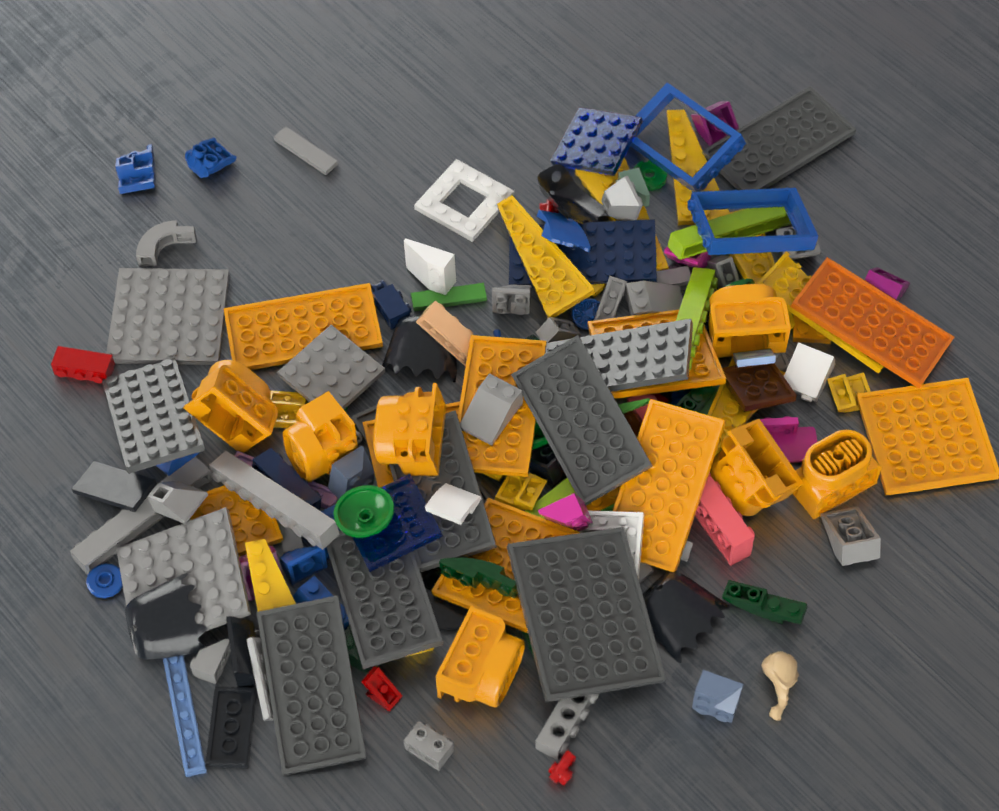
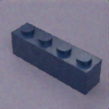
[252,448,322,510]

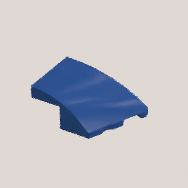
[115,144,155,194]
[537,210,591,252]

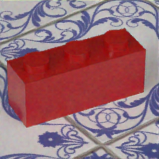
[51,346,115,383]

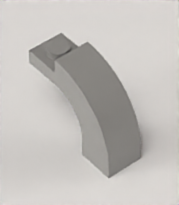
[136,220,197,266]

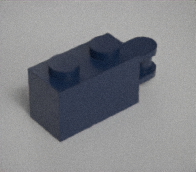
[371,279,412,330]

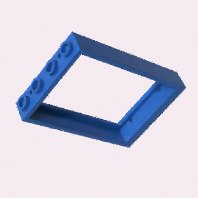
[619,83,746,192]
[688,188,818,255]

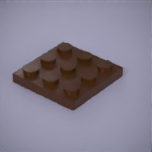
[722,363,797,412]

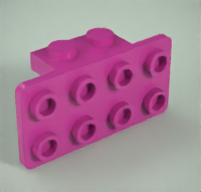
[760,416,817,463]

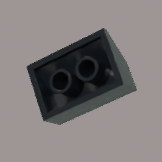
[530,443,566,486]
[226,616,260,688]

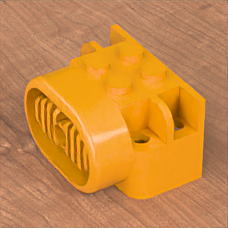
[708,284,791,358]
[183,360,278,453]
[373,383,446,476]
[282,391,358,483]
[710,419,804,516]
[793,430,881,519]
[436,606,525,708]

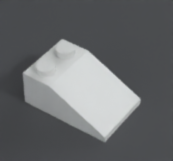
[404,238,456,295]

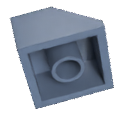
[328,446,375,499]
[692,670,743,723]

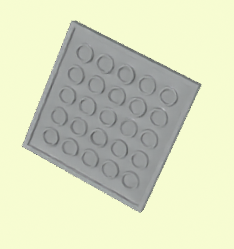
[106,268,230,365]
[116,507,251,656]

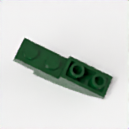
[676,386,719,413]
[439,558,518,599]
[722,580,808,624]

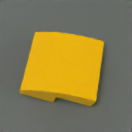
[827,372,871,413]
[270,390,307,428]
[494,473,547,510]

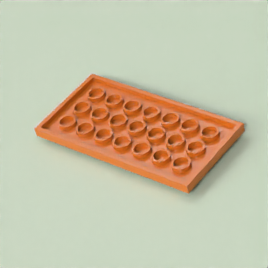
[790,257,954,389]

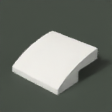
[425,483,481,525]

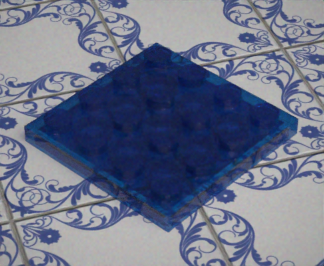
[550,107,643,176]
[352,474,443,572]

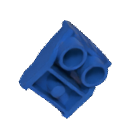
[185,138,237,178]

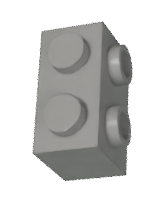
[404,721,454,771]

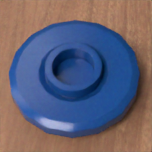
[572,298,600,330]
[86,563,123,598]

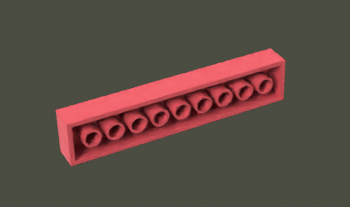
[627,394,755,566]

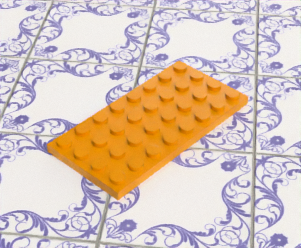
[223,283,383,370]
[458,335,547,477]
[613,399,726,573]

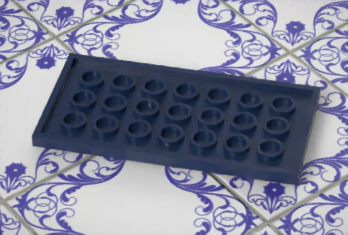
[509,219,657,288]

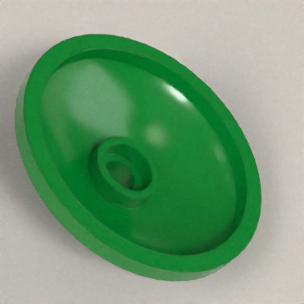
[334,485,394,538]

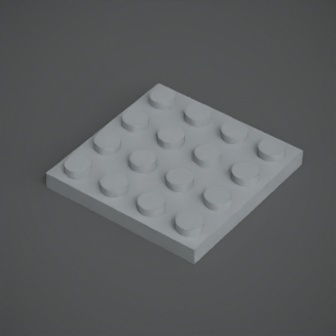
[277,325,385,409]

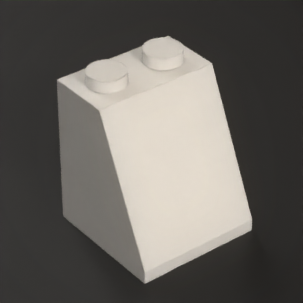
[784,342,836,403]

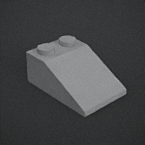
[625,281,683,316]
[460,373,523,446]
[821,507,881,566]

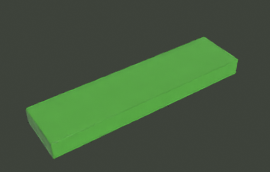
[411,283,487,311]

